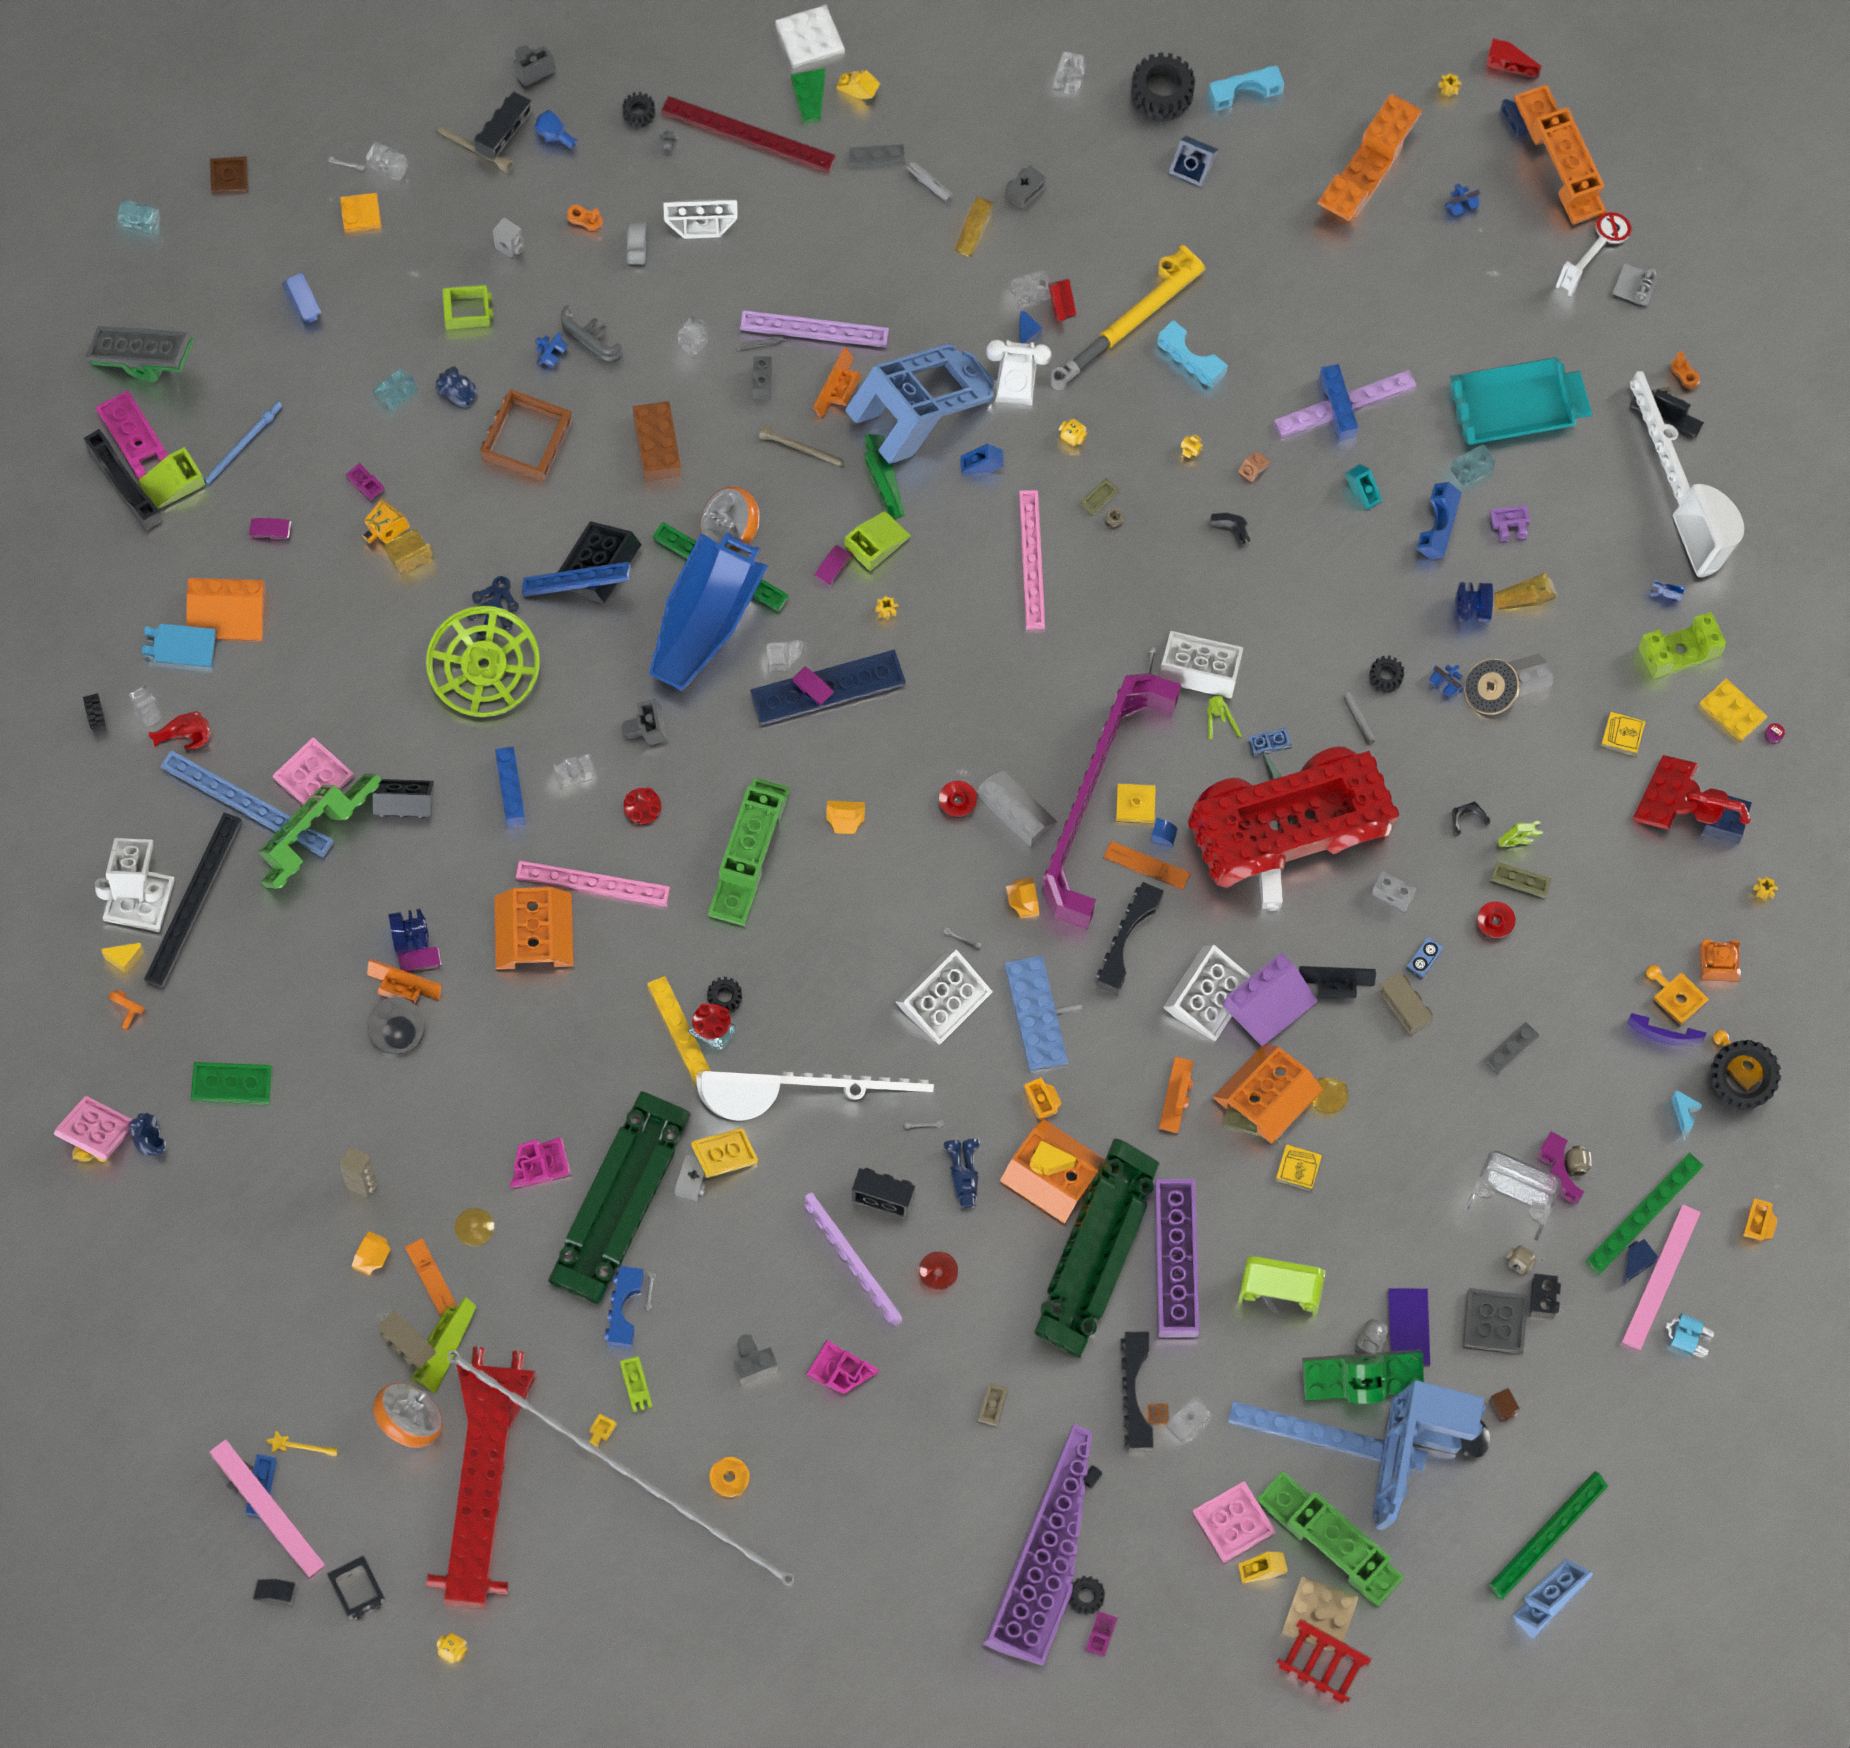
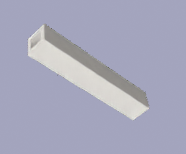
[1259,821,1283,911]

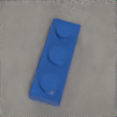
[245,1454,276,1517]

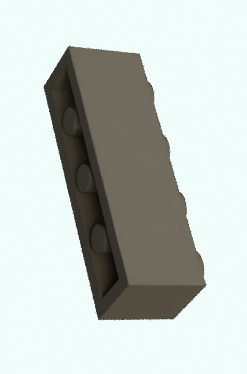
[340,1147,377,1197]

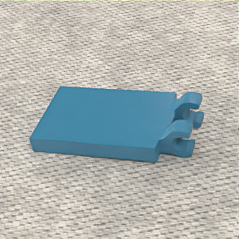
[141,623,216,668]

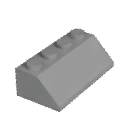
[977,771,1058,847]

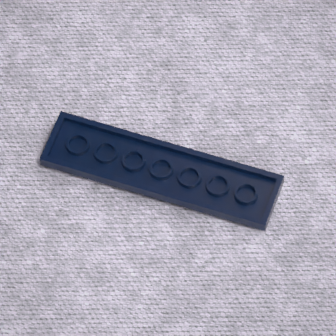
[750,649,906,726]

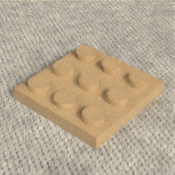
[1281,1576,1359,1653]

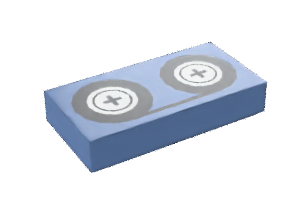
[1406,937,1444,979]

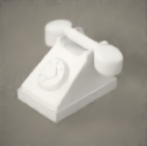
[986,340,1051,405]
[95,838,163,902]

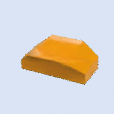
[826,800,865,834]
[1006,877,1039,918]
[1024,1077,1062,1121]
[1743,1198,1778,1241]
[352,1231,391,1275]

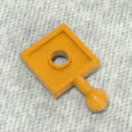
[1646,964,1709,1026]
[1713,1030,1763,1092]

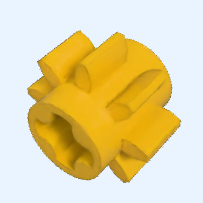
[1438,73,1461,97]
[1180,434,1204,458]
[875,595,898,620]
[1753,876,1778,901]

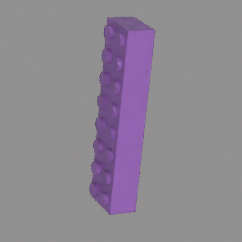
[1154,1179,1199,1338]

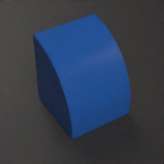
[1151,818,1178,847]

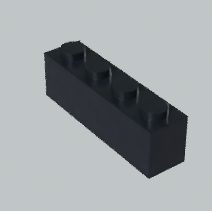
[474,91,532,161]

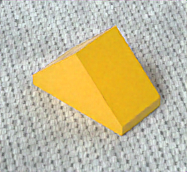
[102,943,143,974]

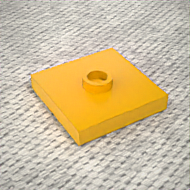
[1116,784,1156,823]

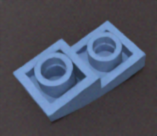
[1248,728,1292,755]

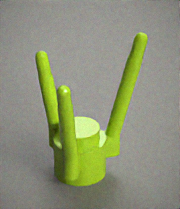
[1207,696,1242,740]

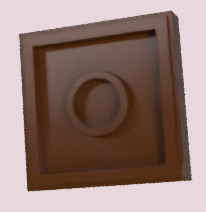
[210,156,248,194]

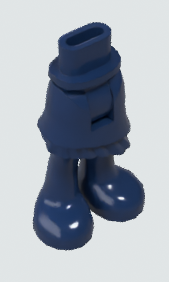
[944,1139,980,1208]

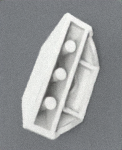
[664,199,738,238]

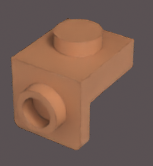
[1238,451,1271,482]

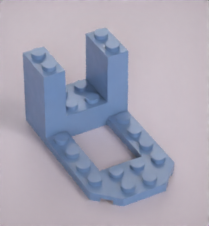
[845,344,994,464]
[1373,1380,1485,1530]

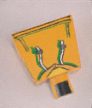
[362,499,410,544]

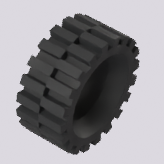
[1131,52,1195,121]
[1709,1040,1781,1109]

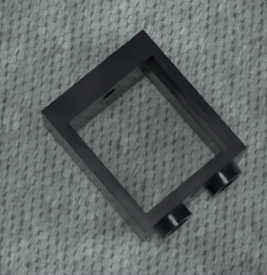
[327,1555,386,1621]

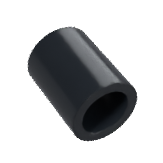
[1083,1465,1103,1488]

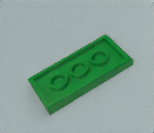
[191,1062,273,1104]

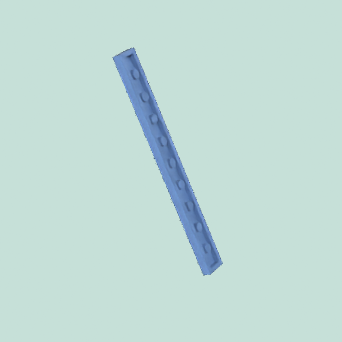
[161,750,334,858]
[1228,1401,1427,1472]

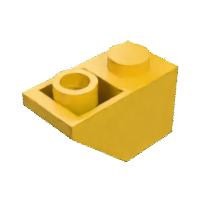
[836,70,880,99]

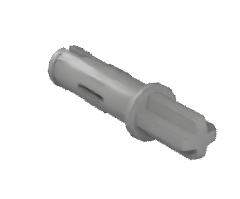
[907,161,953,203]

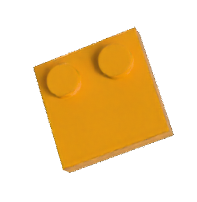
[340,193,381,233]

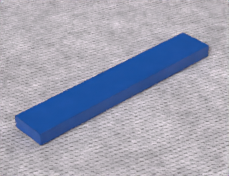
[522,562,631,597]

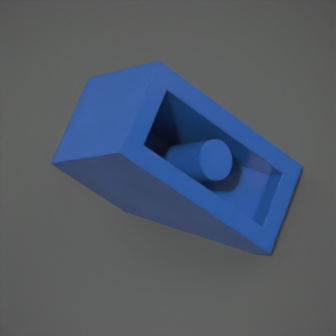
[961,443,1004,474]

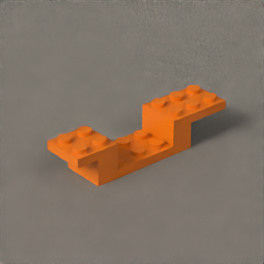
[1514,84,1606,225]
[1318,93,1422,221]

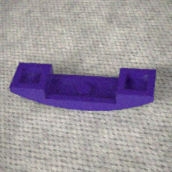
[1627,1013,1707,1046]

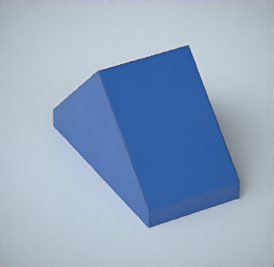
[1020,311,1042,344]

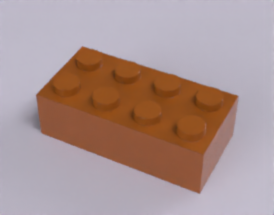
[633,401,682,482]

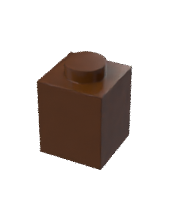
[1489,1388,1520,1422]

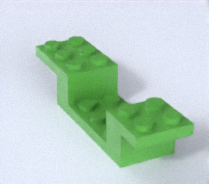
[258,773,382,889]
[708,777,790,927]
[1256,1471,1405,1608]

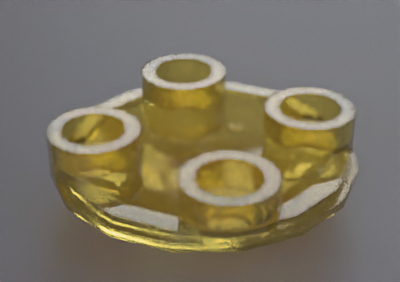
[1312,1077,1349,1114]

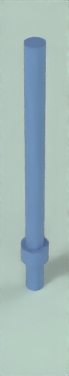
[203,401,283,485]

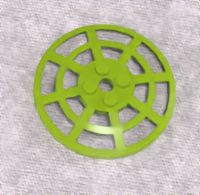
[426,606,540,717]

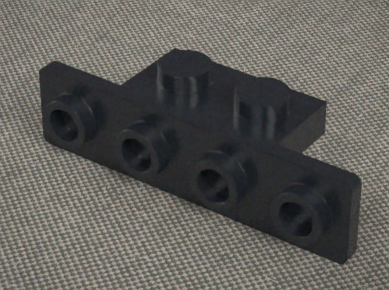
[1630,389,1704,437]
[1299,966,1376,998]

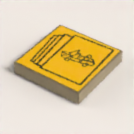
[1600,711,1646,757]
[1275,1143,1323,1192]

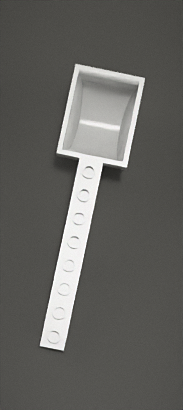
[1630,371,1744,577]
[696,1071,934,1120]

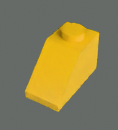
[1030,1141,1076,1175]
[1238,1551,1288,1583]

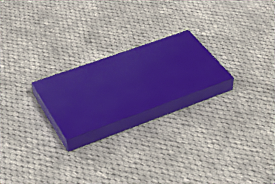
[1388,1288,1431,1367]

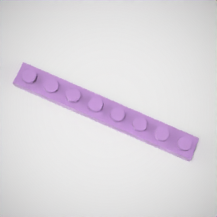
[740,311,889,348]
[1274,370,1416,438]
[804,1192,902,1326]

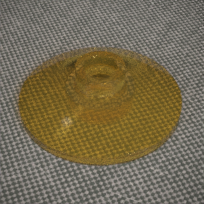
[455,1208,494,1246]

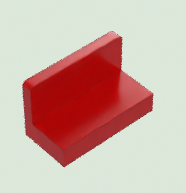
[1048,279,1076,321]

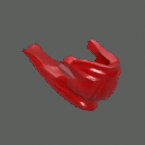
[148,711,211,750]

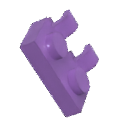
[1490,505,1531,542]

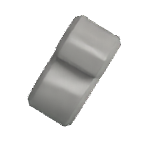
[627,221,647,265]

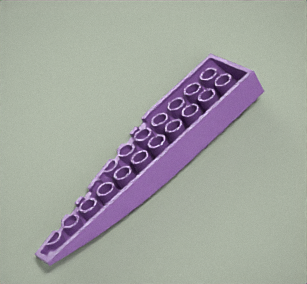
[983,1424,1092,1665]

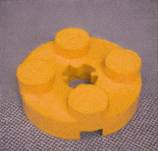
[709,1457,750,1498]

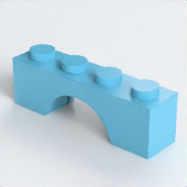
[1208,66,1284,111]
[1157,320,1228,388]

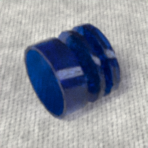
[1455,582,1493,622]
[388,908,429,953]

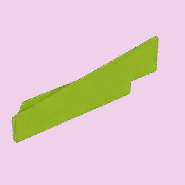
[410,1297,476,1394]

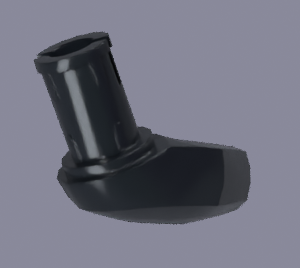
[1211,513,1251,545]

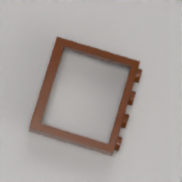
[480,389,573,482]

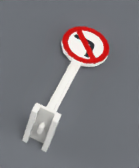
[1556,212,1632,297]

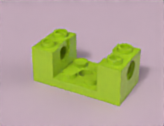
[1638,611,1727,679]

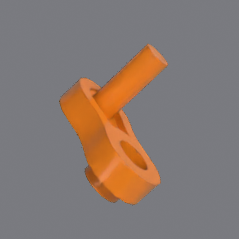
[567,205,603,231]
[1671,351,1700,389]
[108,989,145,1030]

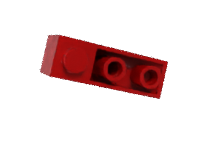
[1486,38,1542,77]

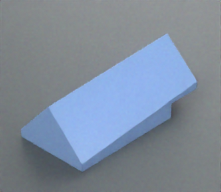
[1512,1559,1593,1639]

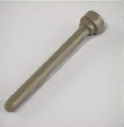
[436,126,514,173]
[759,424,844,466]

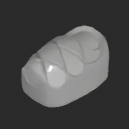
[1355,1319,1388,1354]

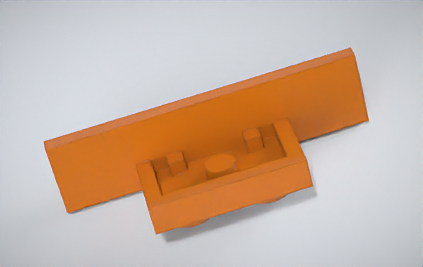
[813,347,861,418]
[367,959,442,1004]
[1159,1057,1194,1134]

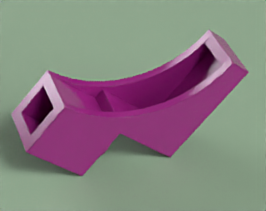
[1538,1131,1584,1204]

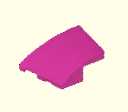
[510,1137,571,1188]
[806,1340,879,1394]

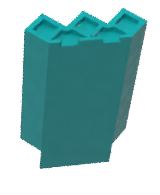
[1450,357,1592,445]

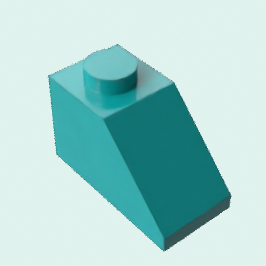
[1345,464,1383,509]

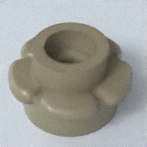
[1105,509,1124,527]

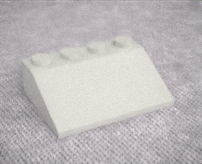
[1159,631,1244,699]
[1163,945,1251,1041]
[895,949,993,1045]

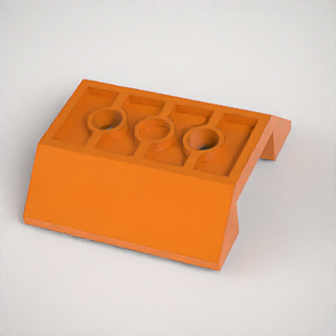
[494,887,574,970]
[1213,1044,1323,1144]
[1000,1119,1105,1224]

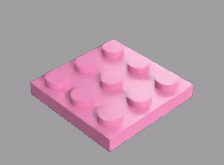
[273,738,354,805]
[54,1096,132,1161]
[1193,1481,1276,1563]

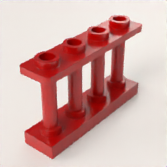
[1277,1618,1372,1703]

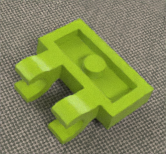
[1498,821,1543,847]

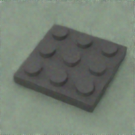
[1464,1288,1528,1354]

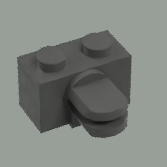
[513,45,556,87]
[622,698,668,746]
[733,1334,778,1386]

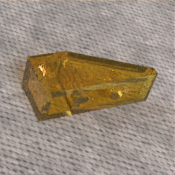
[955,196,994,257]
[1494,572,1558,610]

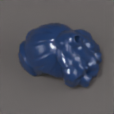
[436,366,478,407]
[129,1113,166,1156]

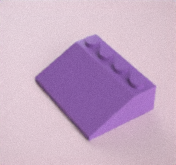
[1223,952,1318,1047]

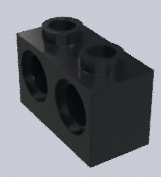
[1529,1273,1561,1319]

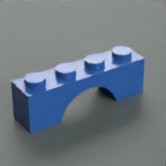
[1319,364,1359,442]
[1416,482,1462,559]
[495,746,526,828]
[604,1266,644,1350]

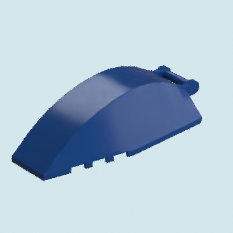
[649,532,768,691]

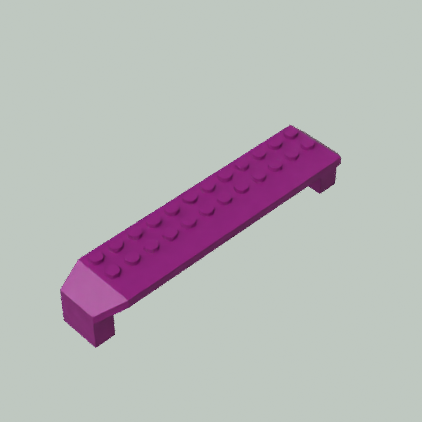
[1042,673,1181,930]

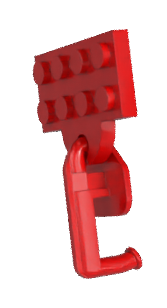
[1633,755,1751,830]

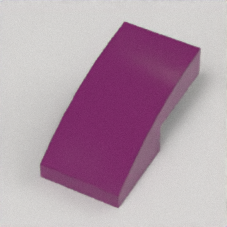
[345,463,385,500]
[249,518,291,540]
[814,545,852,585]
[791,666,834,706]
[398,947,442,973]
[1085,1611,1118,1656]

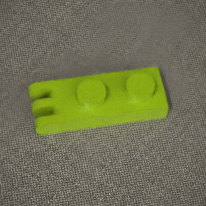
[619,1356,653,1412]

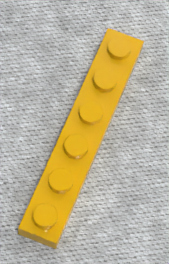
[647,976,711,1085]

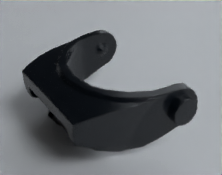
[1452,801,1490,835]

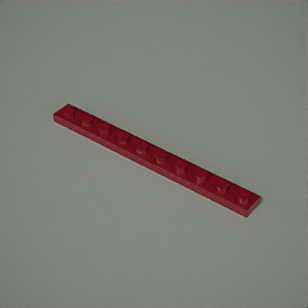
[661,96,836,173]

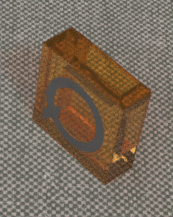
[1148,1403,1169,1425]

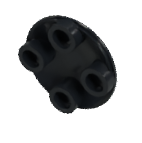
[1460,1420,1490,1458]

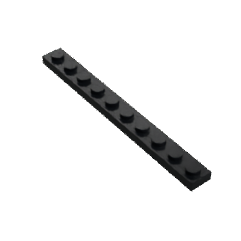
[144,812,242,988]

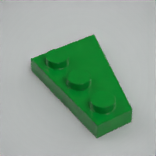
[791,68,826,124]

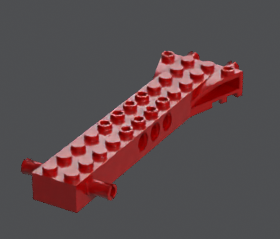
[426,1346,537,1609]

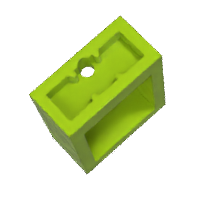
[443,285,493,330]

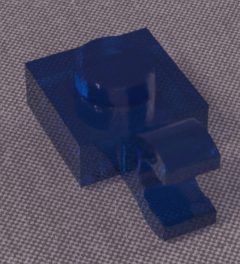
[1650,581,1685,601]

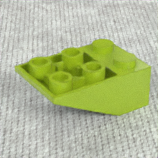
[137,447,205,510]
[844,511,911,571]

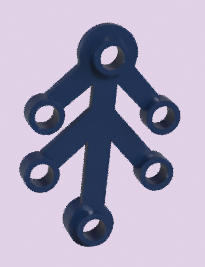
[467,576,519,641]

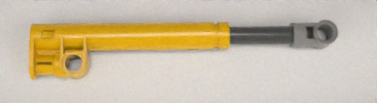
[1050,245,1205,390]

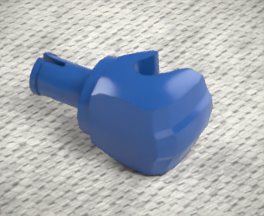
[534,110,577,149]

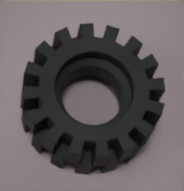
[622,92,655,127]
[1369,656,1405,693]
[83,693,106,730]
[707,977,742,1013]
[1069,1576,1105,1615]

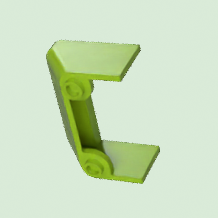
[1238,1256,1325,1316]

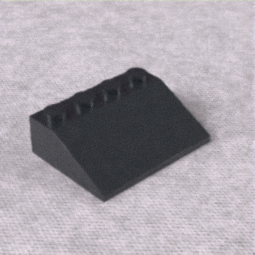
[558,521,642,604]

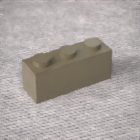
[1379,971,1433,1036]
[377,1310,436,1369]

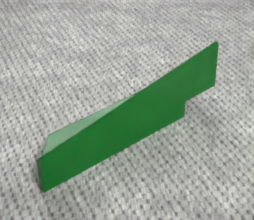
[864,434,905,520]

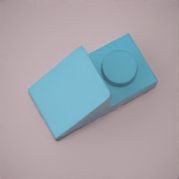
[1672,1091,1702,1134]

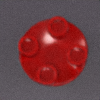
[623,787,662,824]
[692,1003,731,1039]

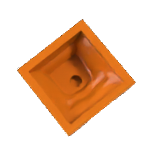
[1700,939,1741,982]

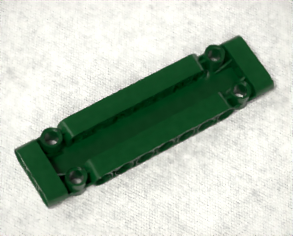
[548,1091,691,1304]
[1034,1139,1160,1358]

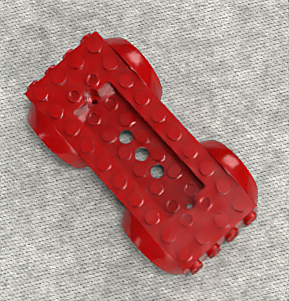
[1188,746,1399,888]

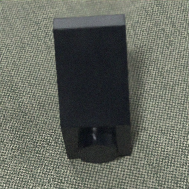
[253,1579,298,1608]

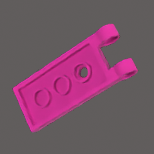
[95,390,168,480]

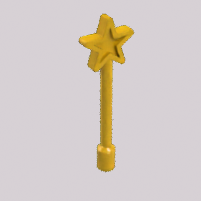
[266,1431,338,1456]

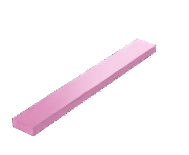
[1019,490,1045,629]
[515,860,670,906]
[1622,1205,1701,1350]
[209,1439,325,1579]

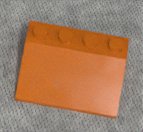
[186,578,266,641]

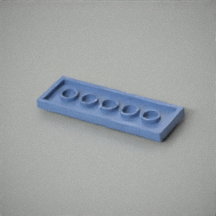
[1005,955,1068,1072]

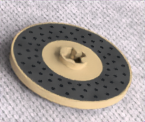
[1464,658,1520,715]

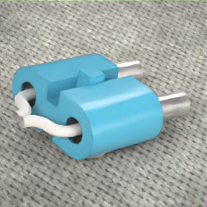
[1666,1313,1715,1355]

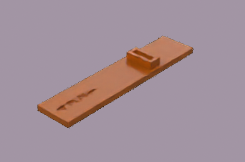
[1104,841,1190,890]
[405,1238,457,1317]

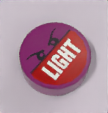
[1765,723,1785,743]

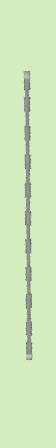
[448,1350,794,1586]

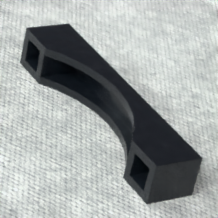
[84,429,162,531]
[1095,882,1164,996]
[1120,1332,1154,1453]

